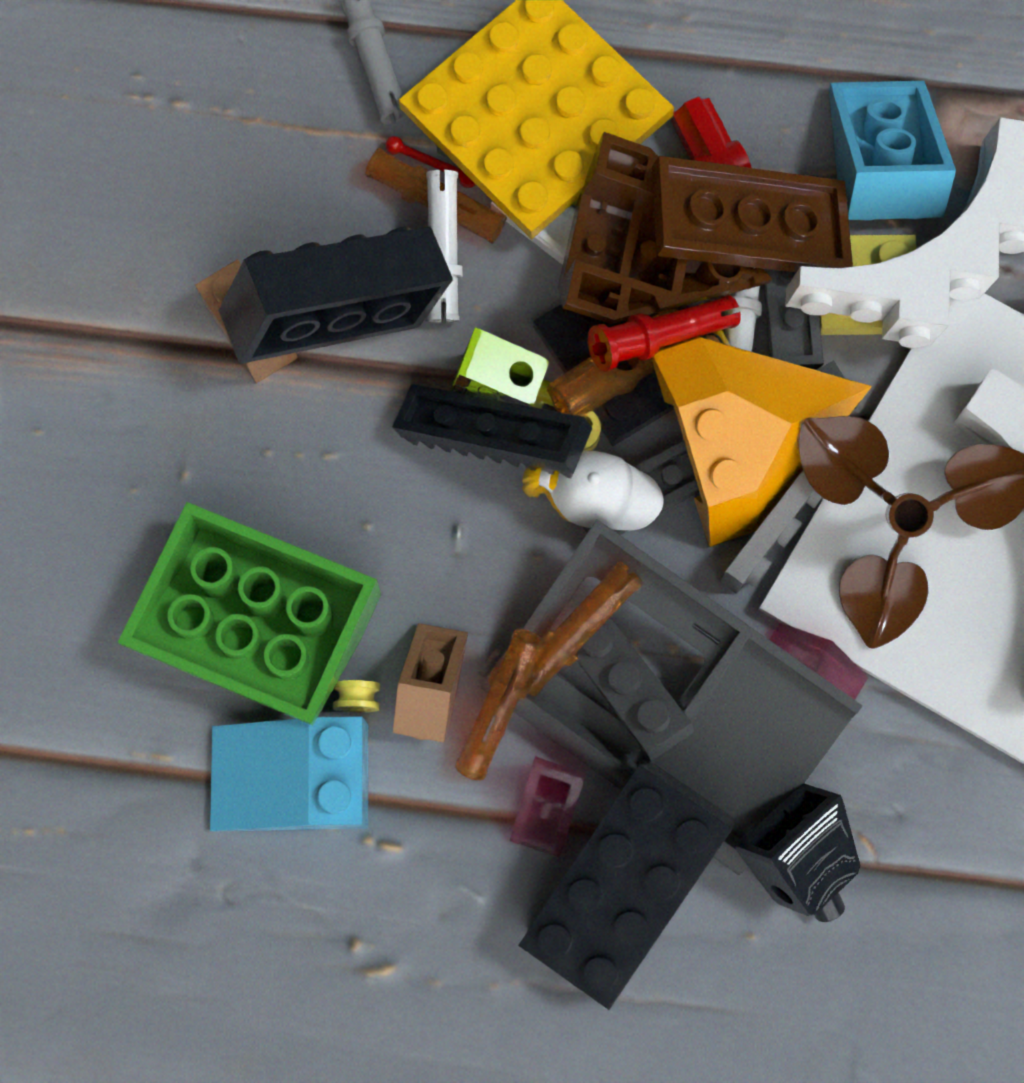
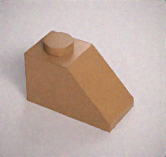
[393,623,468,743]

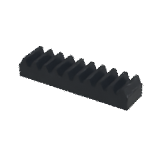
[392,384,592,478]

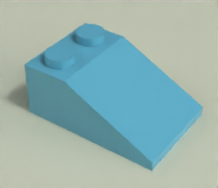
[829,81,956,221]
[210,716,368,832]

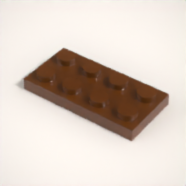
[652,156,853,273]

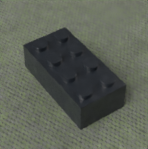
[218,227,453,364]
[518,757,735,1010]

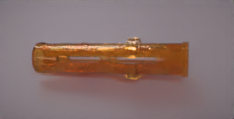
[365,148,507,244]
[512,561,644,696]
[455,629,545,781]

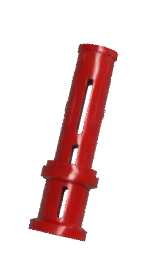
[588,295,741,372]

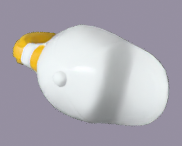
[522,450,664,531]

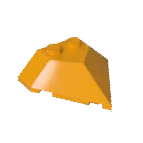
[652,337,872,547]

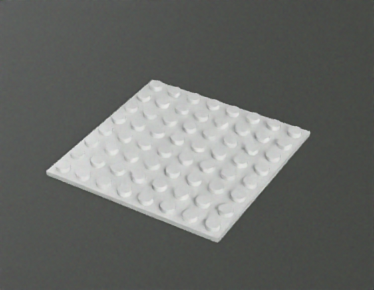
[758,293,1024,764]

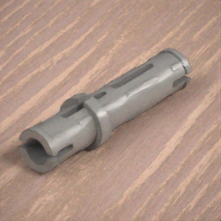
[339,0,407,124]

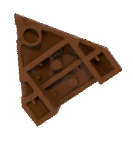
[558,132,772,324]

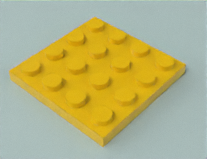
[399,0,674,240]

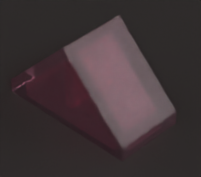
[769,623,869,700]
[510,756,587,858]

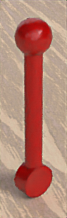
[385,136,476,188]

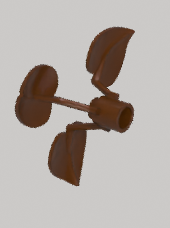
[799,416,1024,649]

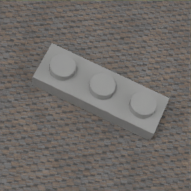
[721,470,823,594]

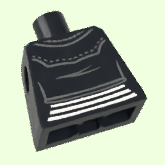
[735,783,861,922]

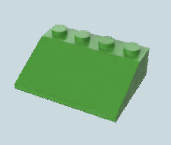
[118,502,381,726]

